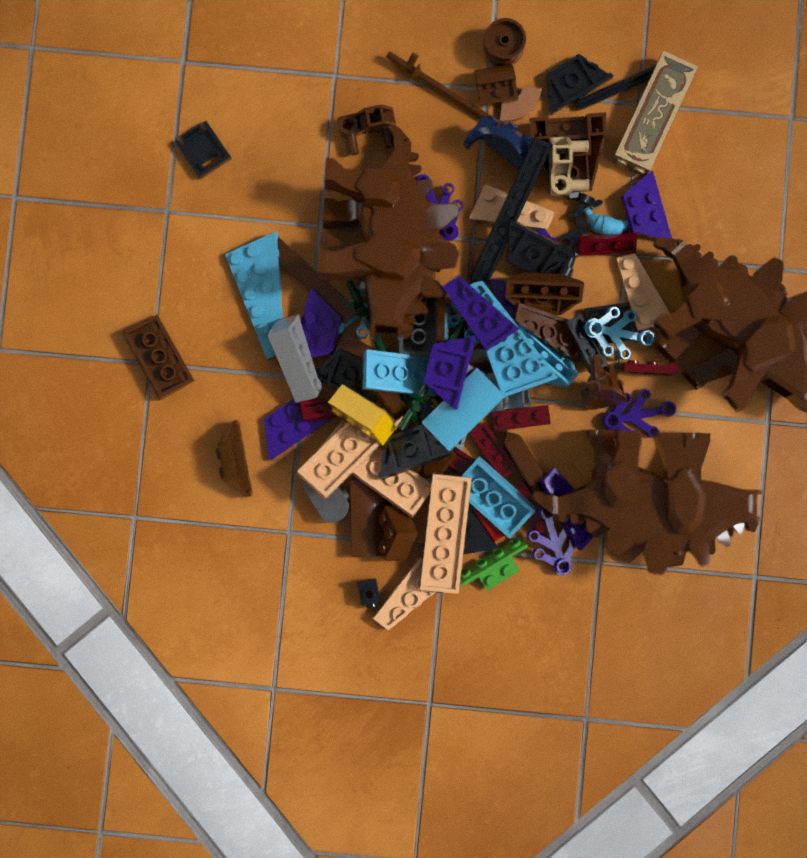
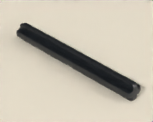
[576,65,656,110]

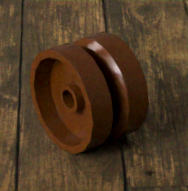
[483,18,526,66]

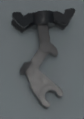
[559,192,603,249]

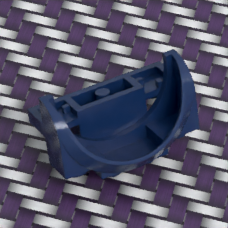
[463,115,545,176]

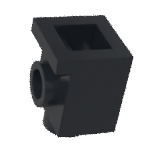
[357,579,381,608]

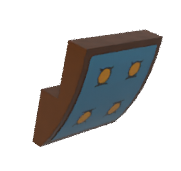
[437,302,450,343]

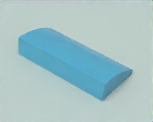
[422,368,505,451]
[462,456,537,539]

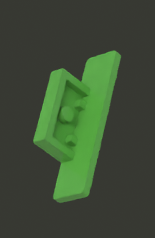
[460,536,528,590]

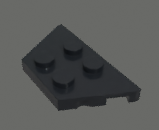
[546,54,614,116]
[507,218,576,273]
[316,348,378,405]
[378,424,451,480]
[463,507,498,555]

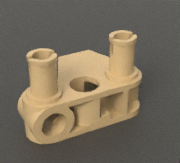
[548,137,589,196]

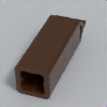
[503,429,545,488]

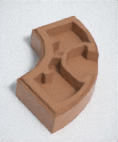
[500,86,542,122]

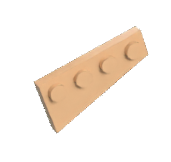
[469,184,555,231]
[616,253,670,332]
[373,557,436,630]

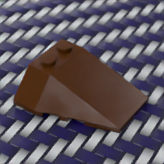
[529,112,607,192]

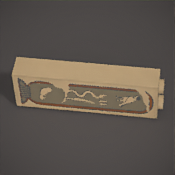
[613,51,698,174]

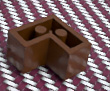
[379,506,418,561]

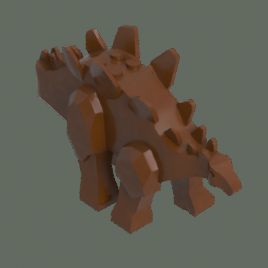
[318,126,460,340]
[651,238,807,413]
[532,429,763,575]

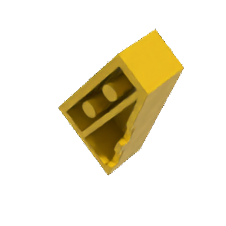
[328,384,397,446]

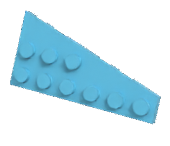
[225,231,283,360]
[471,281,558,397]

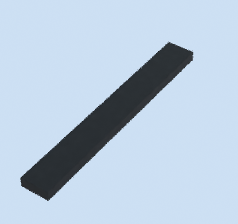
[470,137,552,285]

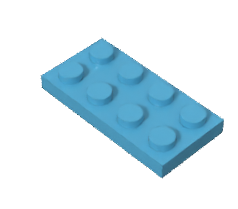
[363,350,437,397]

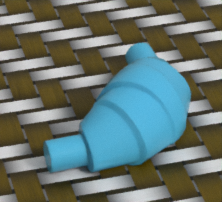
[583,207,629,235]

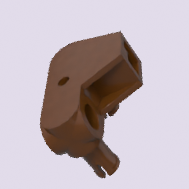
[337,104,396,156]
[580,354,627,410]

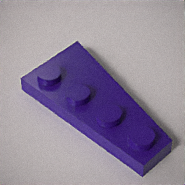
[442,275,519,351]

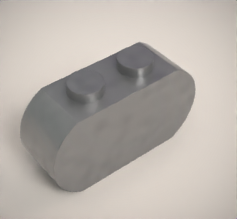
[303,480,351,522]

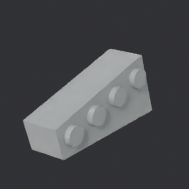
[267,314,322,403]

